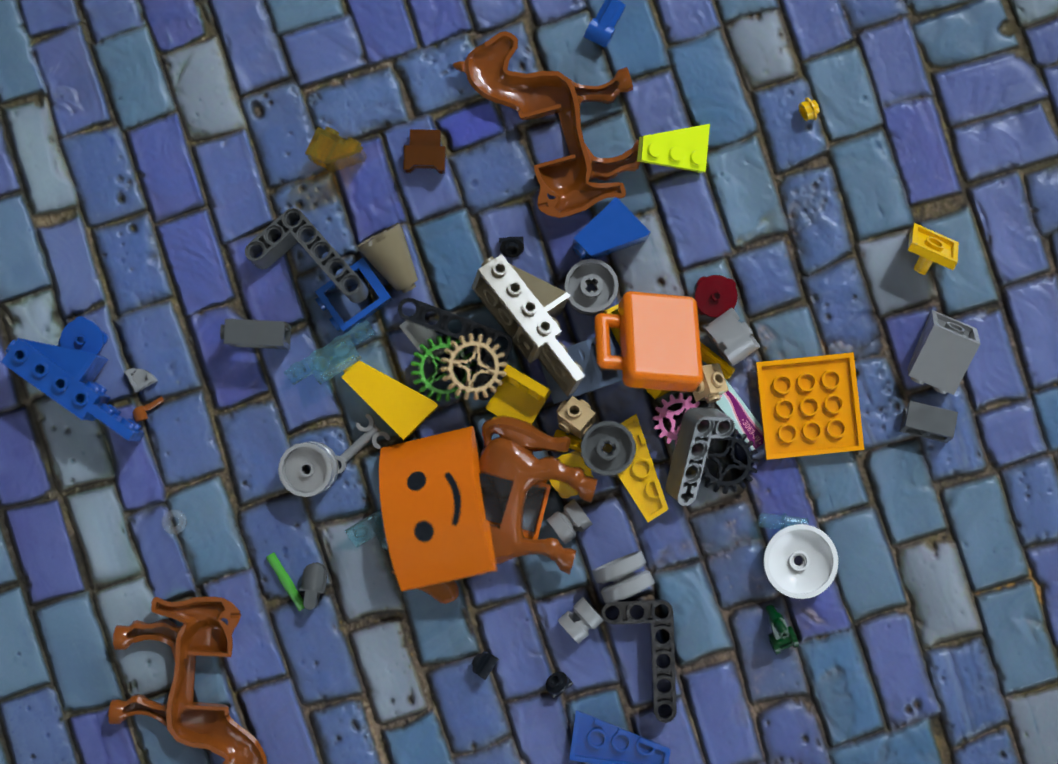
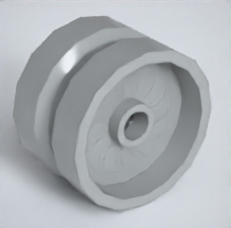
[564,259,619,316]
[278,441,339,497]
[592,550,655,604]

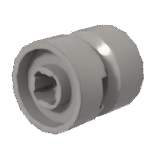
[547,499,593,545]
[558,597,604,644]

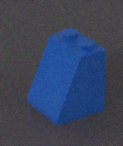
[572,197,651,260]

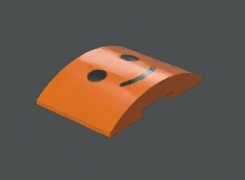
[379,426,497,591]

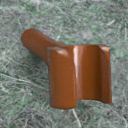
[133,396,165,422]

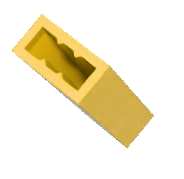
[341,360,439,440]

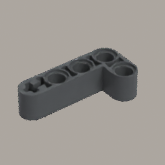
[665,408,735,506]

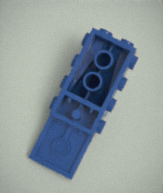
[1,338,145,441]

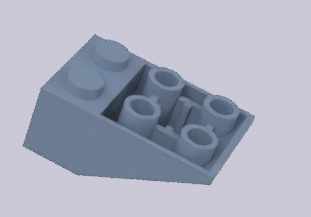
[540,337,623,404]

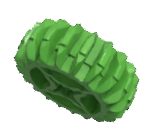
[410,336,476,402]

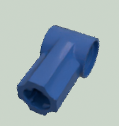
[584,0,626,48]

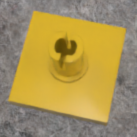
[908,223,959,275]

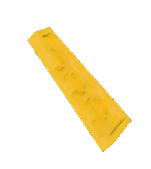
[603,414,669,523]

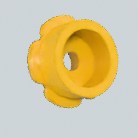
[799,98,820,121]

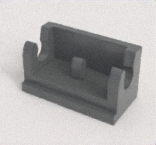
[899,401,958,443]

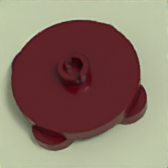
[695,275,738,318]

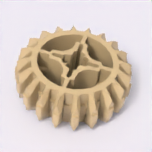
[440,333,507,400]

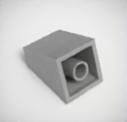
[907,310,980,395]

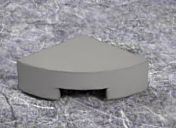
[124,368,158,393]

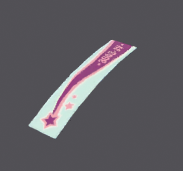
[716,379,764,450]

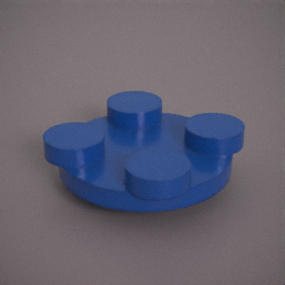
[58,316,108,355]

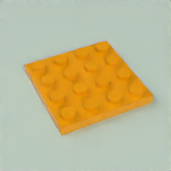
[755,352,864,460]

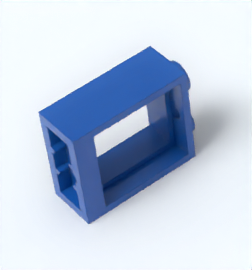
[315,258,393,333]

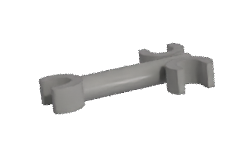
[336,414,391,474]

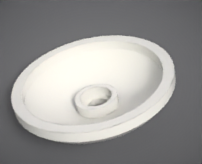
[763,524,838,599]

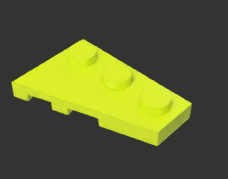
[637,124,710,173]

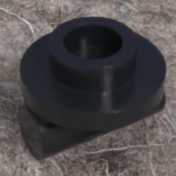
[499,236,524,258]
[472,651,499,680]
[545,672,573,699]

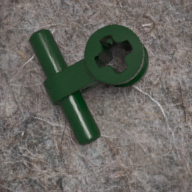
[765,605,799,655]

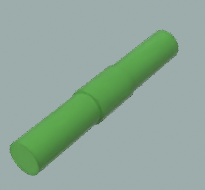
[266,552,305,611]

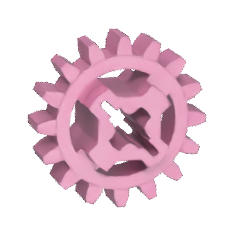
[652,393,700,445]

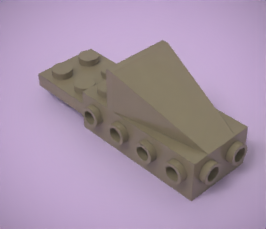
[471,254,584,397]

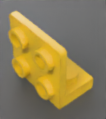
[485,364,552,424]

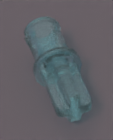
[758,513,809,530]

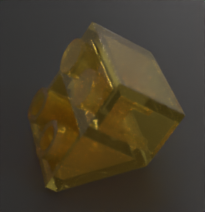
[305,126,367,172]

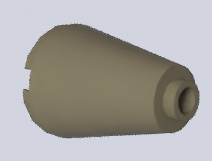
[358,223,418,293]

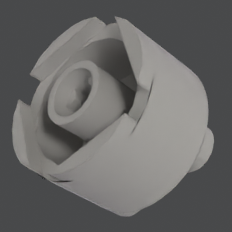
[704,307,760,367]

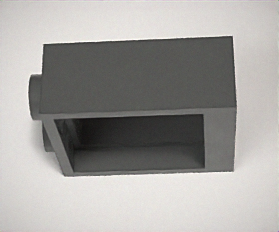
[220,319,292,350]

